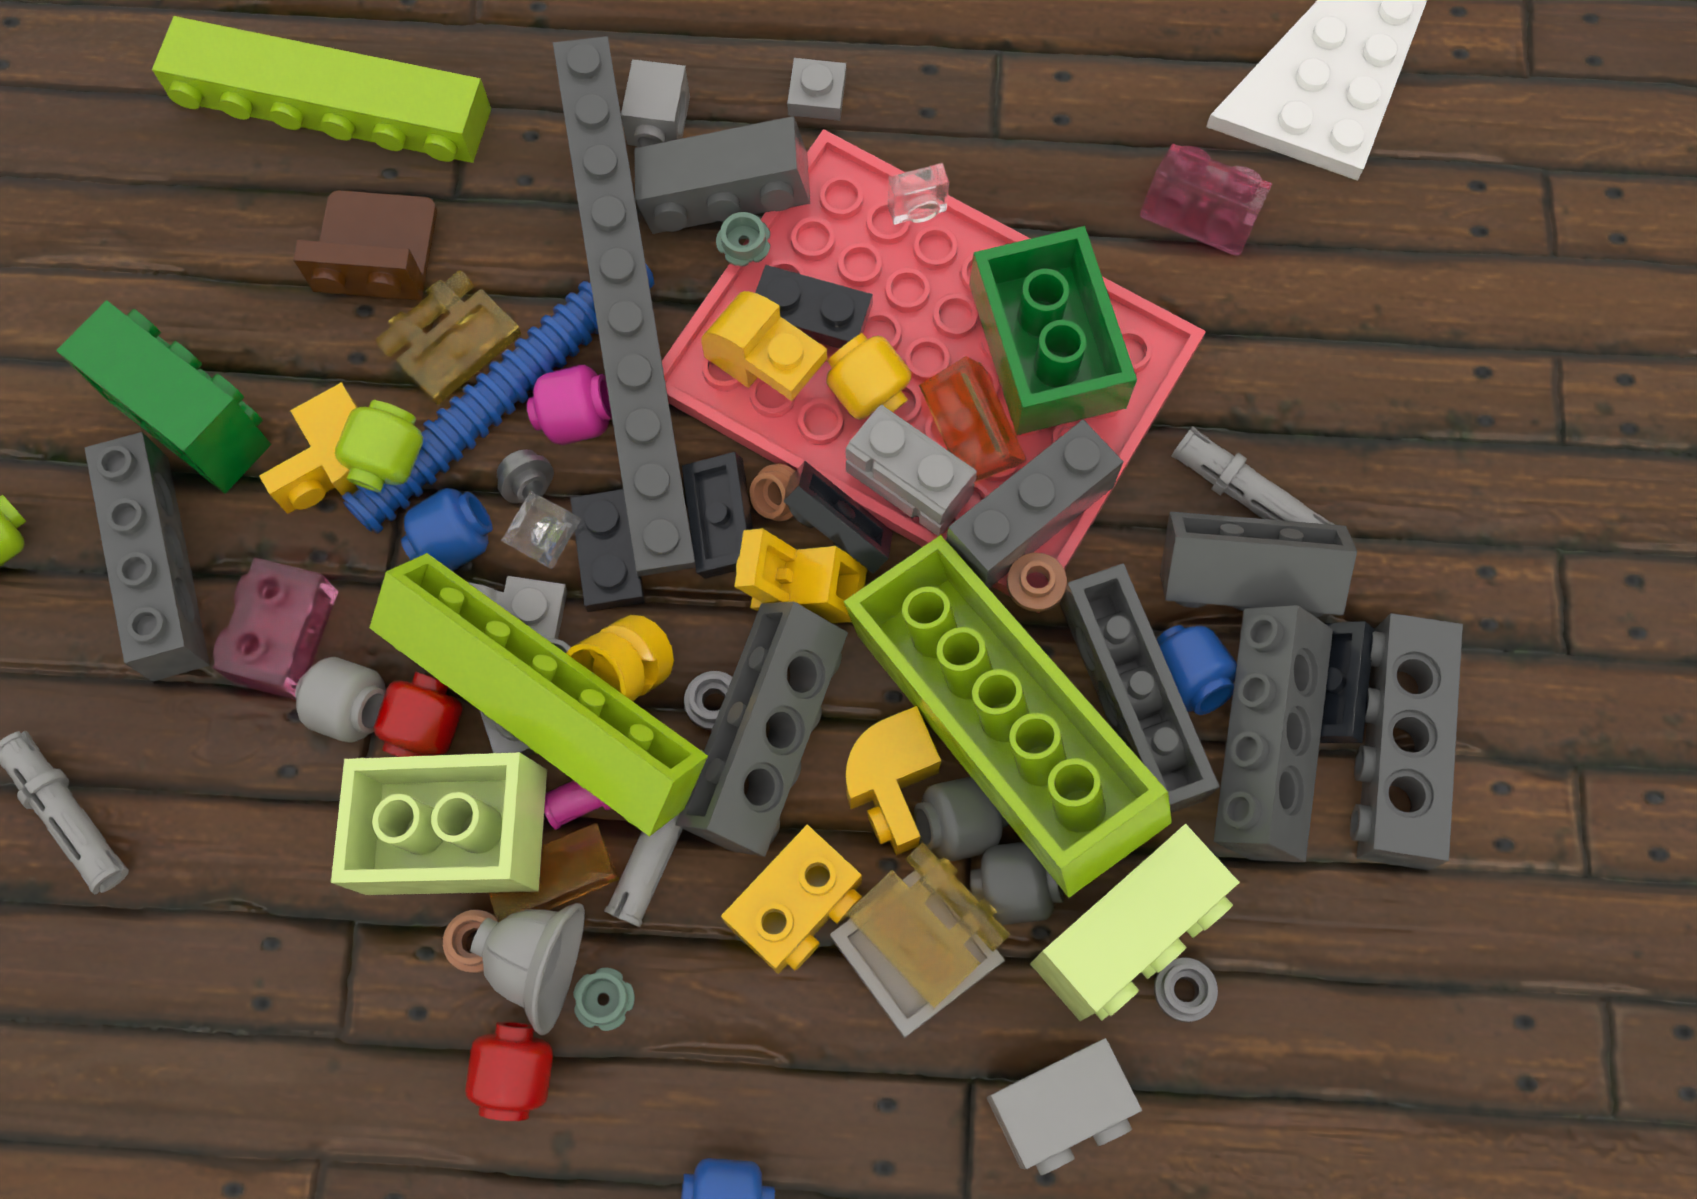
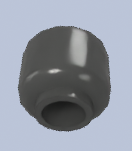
[914,776,1008,861]
[971,842,1065,925]

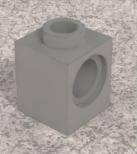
[621,59,690,147]

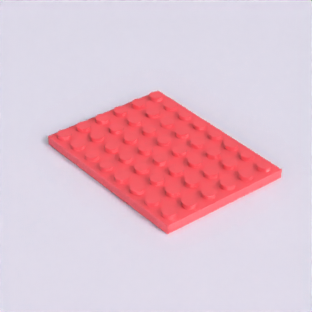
[662,129,1206,613]

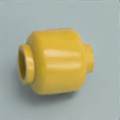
[826,333,911,420]

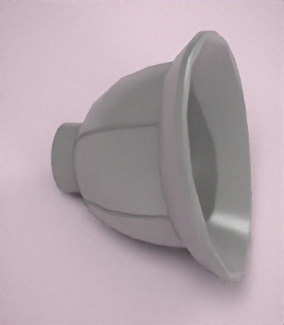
[471,903,585,1035]

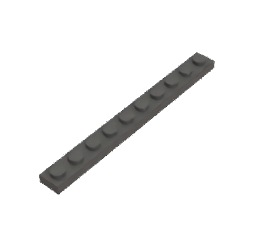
[553,36,695,577]

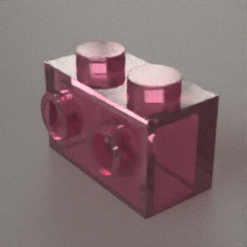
[213,557,338,699]

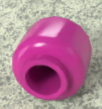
[527,365,612,445]

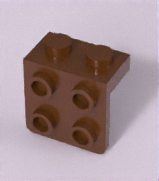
[293,190,437,300]

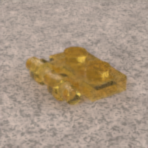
[374,270,522,406]
[846,843,1011,1010]

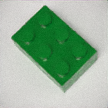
[969,226,1137,435]
[56,300,272,494]

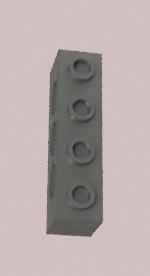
[84,432,210,682]
[1060,563,1220,813]
[675,601,848,857]
[1213,605,1333,862]
[1350,613,1463,870]

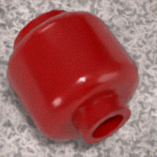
[374,672,463,757]
[465,1022,553,1121]

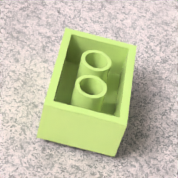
[331,752,547,895]
[1030,824,1240,1021]

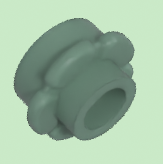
[716,212,770,267]
[573,968,635,1031]

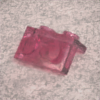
[1140,143,1273,256]

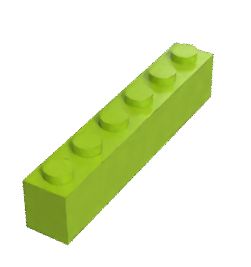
[152,16,491,163]
[369,553,708,837]

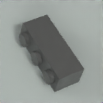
[635,116,810,234]
[946,419,1124,588]
[1160,511,1357,617]

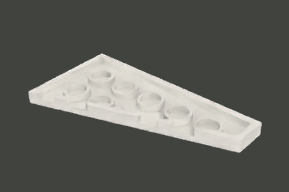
[1206,0,1427,181]

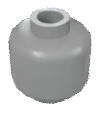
[295,657,386,743]

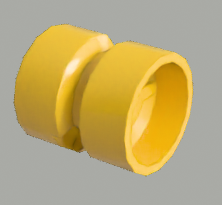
[566,615,674,702]

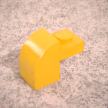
[701,291,827,401]
[259,382,358,514]
[734,528,867,623]
[846,706,941,855]

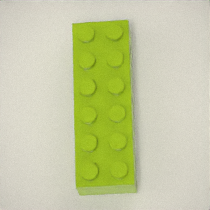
[843,535,1172,898]

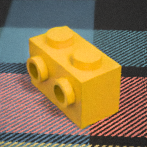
[721,824,862,974]

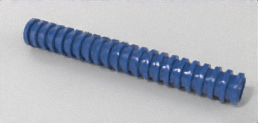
[342,263,655,534]

